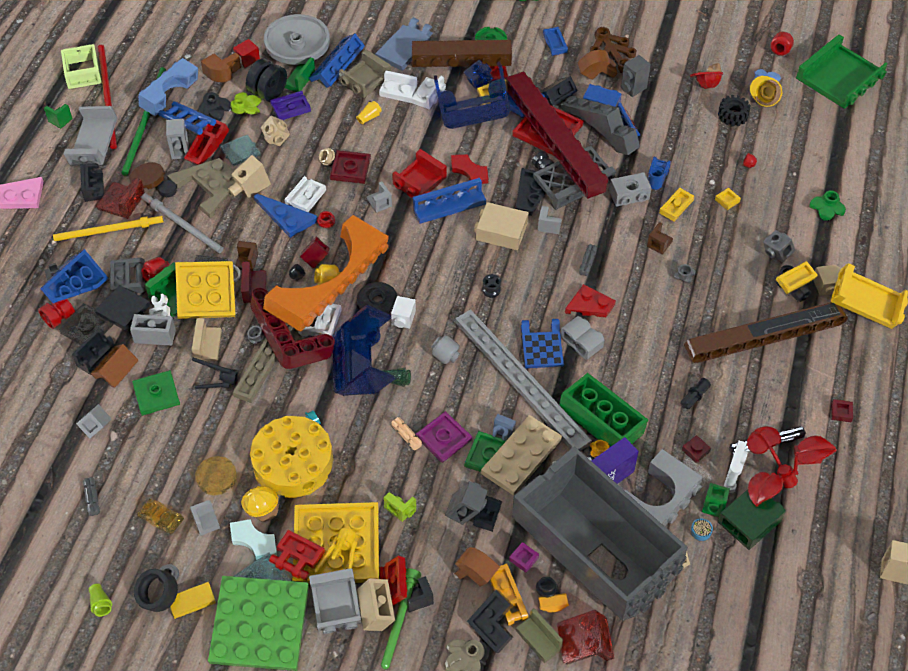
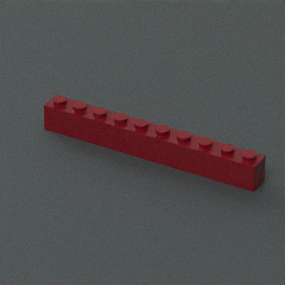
[506,71,608,199]

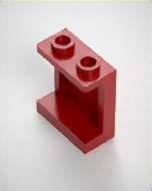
[392,149,447,198]

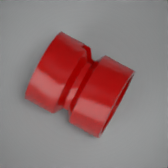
[38,299,75,329]

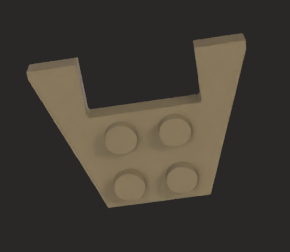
[167,158,235,219]

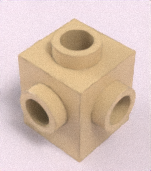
[261,116,290,146]

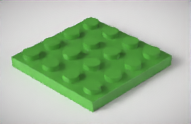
[208,576,309,671]

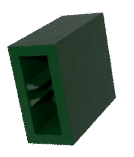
[718,489,786,550]

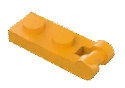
[490,564,529,626]

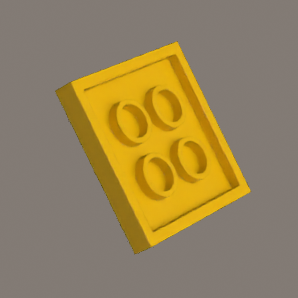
[175,261,235,319]

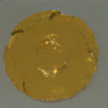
[195,456,237,495]

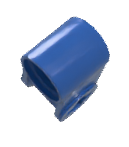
[648,156,671,190]

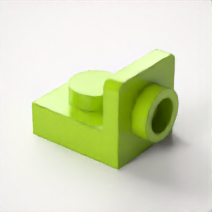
[384,492,417,522]

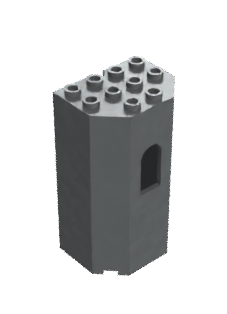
[512,446,688,621]

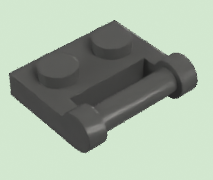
[110,258,146,293]

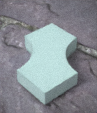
[230,519,277,560]

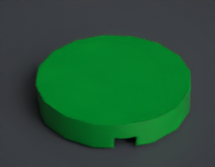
[475,27,507,40]

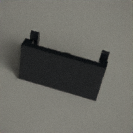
[80,163,105,202]
[72,328,115,375]

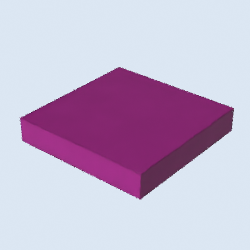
[416,411,472,463]

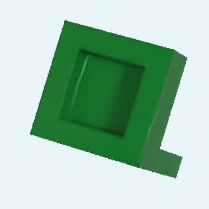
[44,104,73,129]

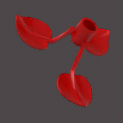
[747,426,837,507]

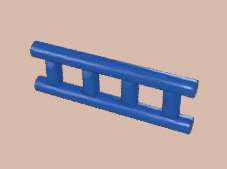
[158,101,216,135]

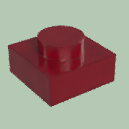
[682,435,711,463]

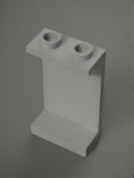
[64,106,117,166]

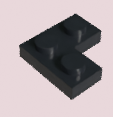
[467,589,513,653]

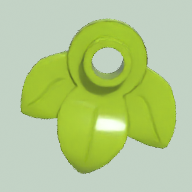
[230,92,262,114]

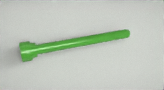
[381,568,422,670]

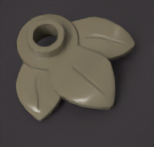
[445,639,484,671]

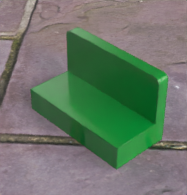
[285,57,315,92]

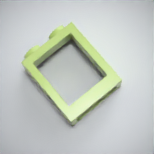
[61,44,102,89]

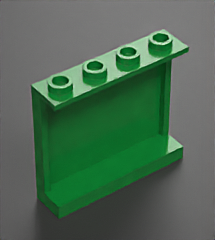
[796,34,888,109]

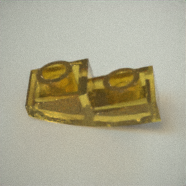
[137,499,184,535]

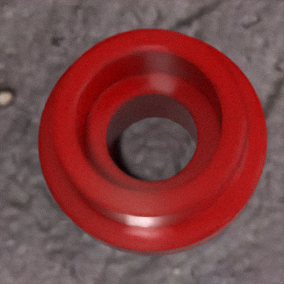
[317,211,335,228]

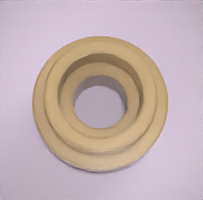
[319,148,335,166]

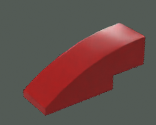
[184,120,229,165]

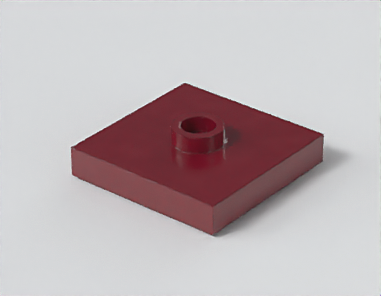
[330,150,371,184]

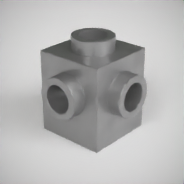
[763,230,795,263]

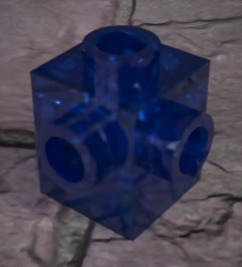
[464,60,493,90]

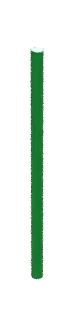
[121,67,166,176]

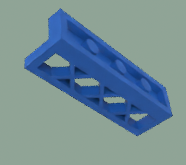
[309,33,365,88]
[413,178,486,224]

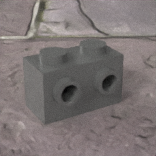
[621,55,651,97]
[445,481,488,525]

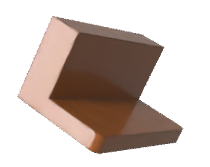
[91,344,138,388]

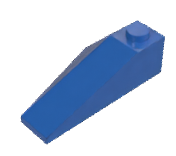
[40,249,108,303]

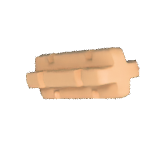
[392,417,422,450]

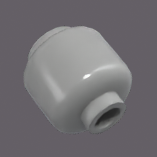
[431,336,460,364]

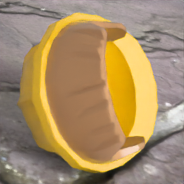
[750,76,783,107]
[241,486,279,522]

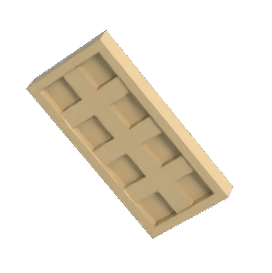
[481,415,562,496]

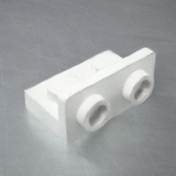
[379,71,417,103]
[411,76,446,109]

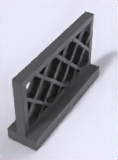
[533,146,616,210]

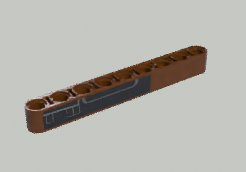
[684,302,848,363]

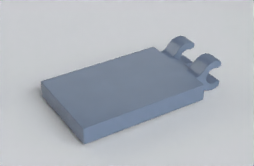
[375,17,432,71]

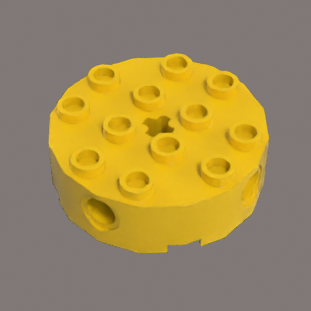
[250,416,334,498]

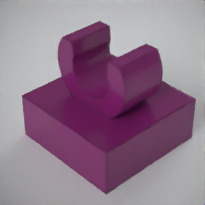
[509,542,539,573]

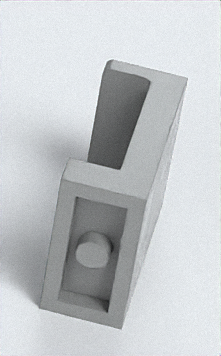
[309,568,362,634]

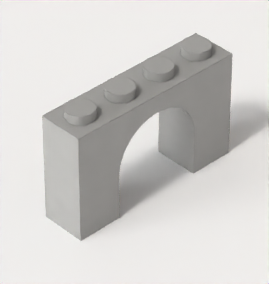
[624,449,702,526]

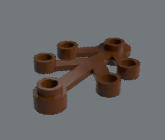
[590,27,637,73]

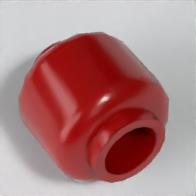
[770,31,794,56]
[141,257,170,281]

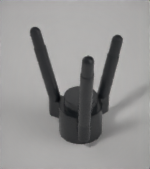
[192,357,238,389]

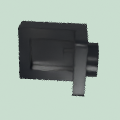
[473,496,502,532]

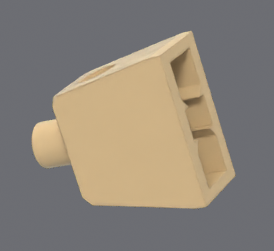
[228,155,271,198]

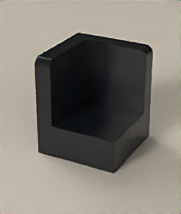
[407,576,434,613]

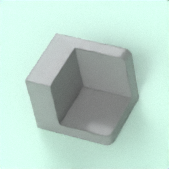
[367,181,392,213]
[538,206,562,234]
[76,404,111,438]
[190,500,220,536]

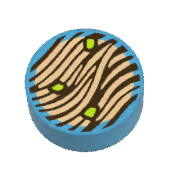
[691,519,713,541]

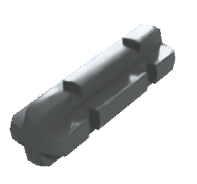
[579,244,597,276]
[83,477,100,516]

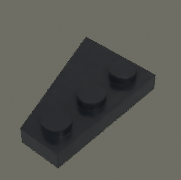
[515,168,555,216]

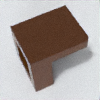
[647,222,673,255]
[235,241,258,271]

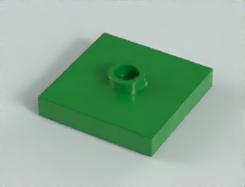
[132,370,180,416]

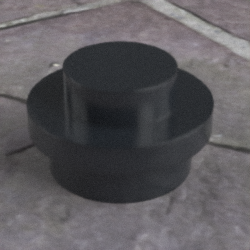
[536,577,558,598]

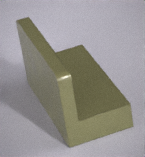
[516,608,563,663]

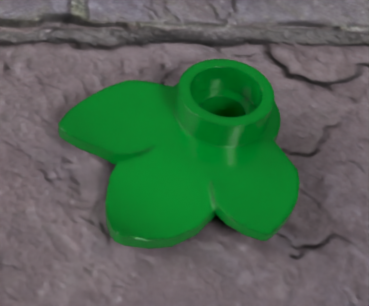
[809,191,846,220]

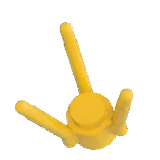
[314,528,357,573]

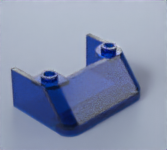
[434,62,510,129]
[333,305,395,396]

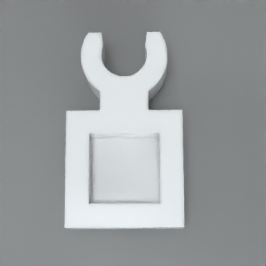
[149,294,170,316]

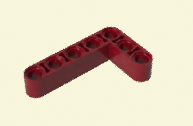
[250,287,335,369]

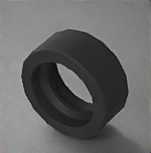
[134,568,178,612]

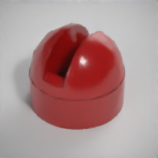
[742,153,757,168]

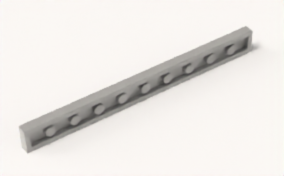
[455,309,592,451]

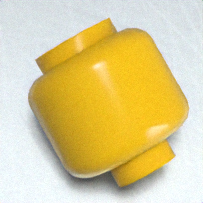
[314,264,341,285]

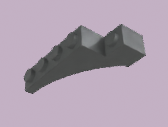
[561,96,640,155]

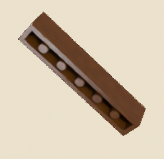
[412,40,512,67]

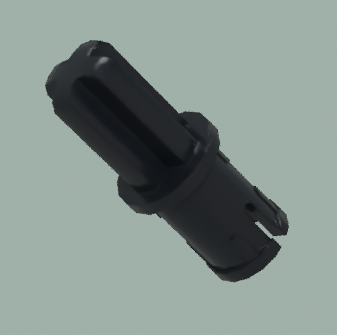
[680,378,711,409]

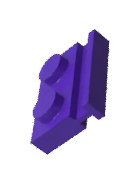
[270,91,311,120]

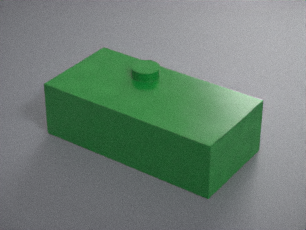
[559,373,648,447]

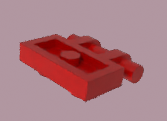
[269,530,325,581]

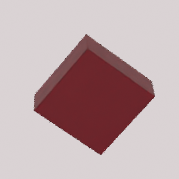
[831,399,853,422]

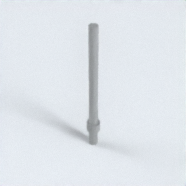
[142,193,223,253]

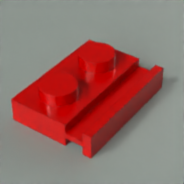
[379,556,407,605]

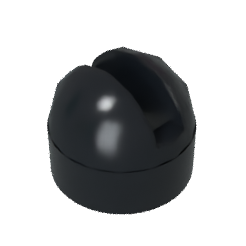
[289,264,306,280]

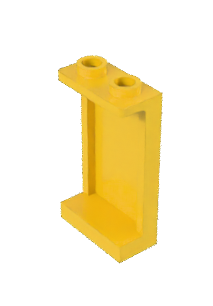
[831,263,908,329]

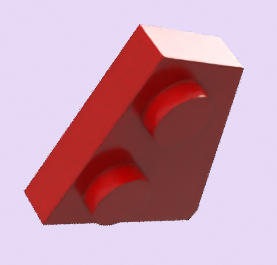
[565,284,616,318]

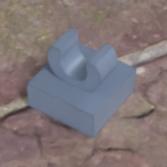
[492,414,516,441]

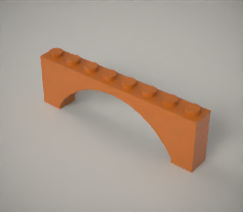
[263,215,389,332]

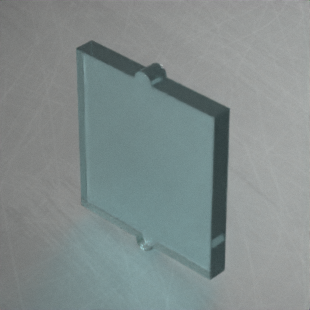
[220,135,260,166]

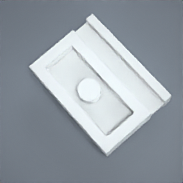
[285,176,326,212]

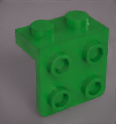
[145,262,177,317]

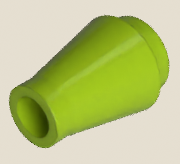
[89,584,112,617]

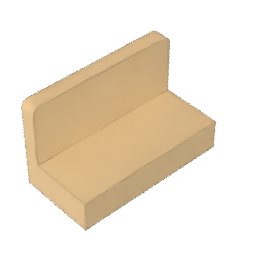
[192,318,222,361]

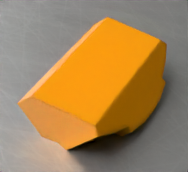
[538,593,569,612]

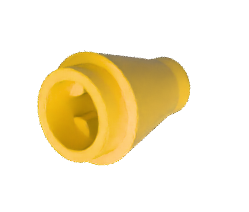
[356,101,382,125]

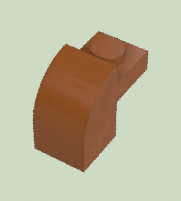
[578,50,618,80]
[201,52,241,82]
[454,547,500,587]

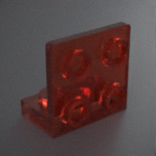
[96,178,145,219]
[557,610,614,665]

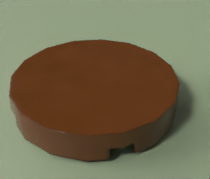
[129,162,165,190]

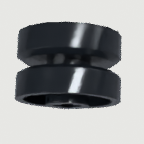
[245,58,287,102]

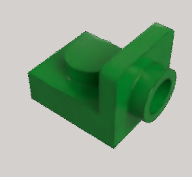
[702,483,730,517]

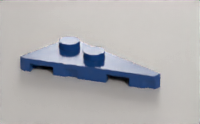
[254,194,318,238]

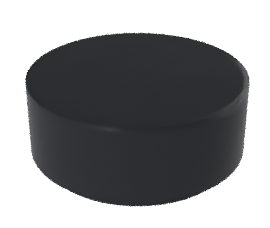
[158,180,177,197]

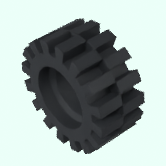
[718,95,751,127]

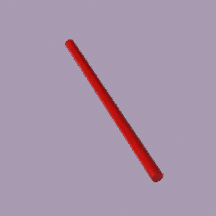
[98,44,117,149]

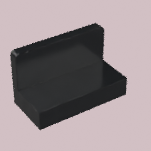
[540,76,578,106]

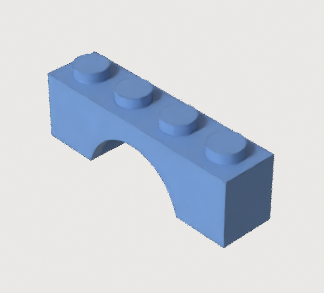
[138,58,198,116]

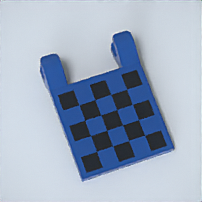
[521,319,564,368]

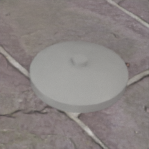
[264,14,330,65]

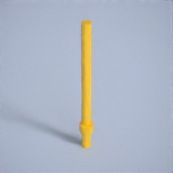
[53,216,164,241]

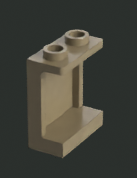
[339,49,391,98]

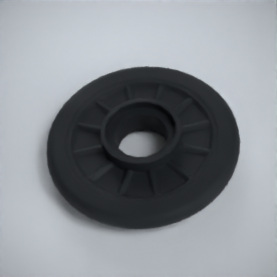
[357,282,398,316]

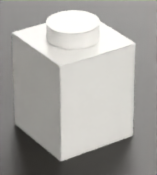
[391,296,416,329]

